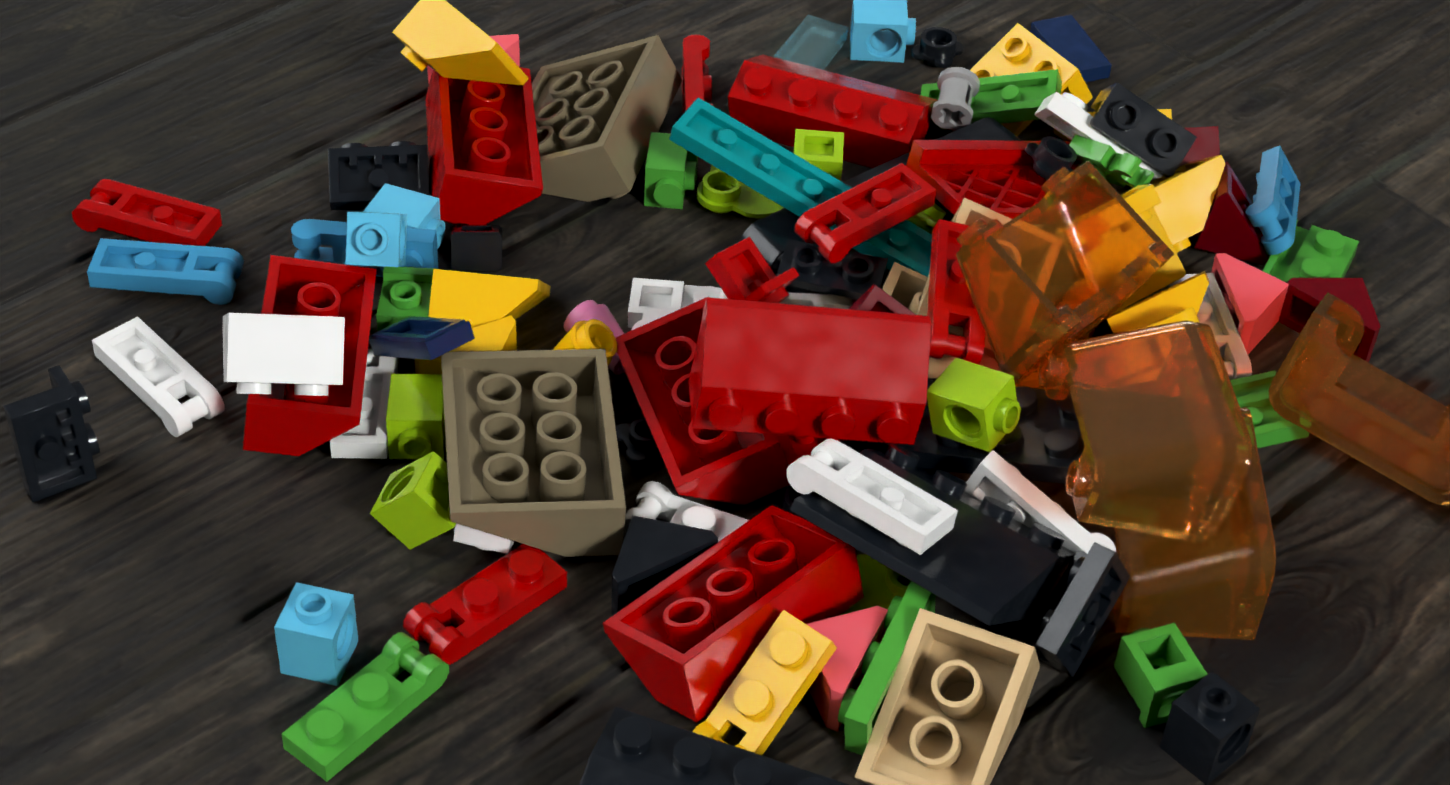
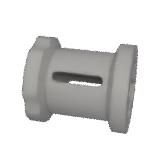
[931,67,980,131]

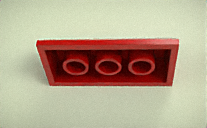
[728,54,938,168]
[425,67,543,225]
[243,255,377,456]
[616,296,790,505]
[688,297,931,445]
[603,505,864,723]

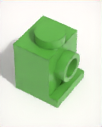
[644,132,698,209]
[376,267,436,331]
[1114,623,1208,728]

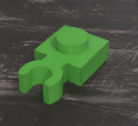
[1069,134,1155,188]

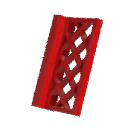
[906,140,1115,226]

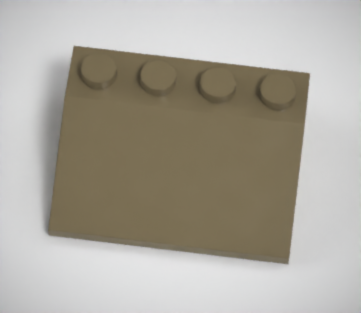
[532,35,682,202]
[441,349,626,557]

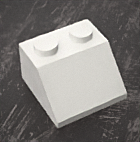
[223,313,345,396]

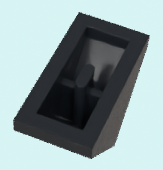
[611,515,718,615]

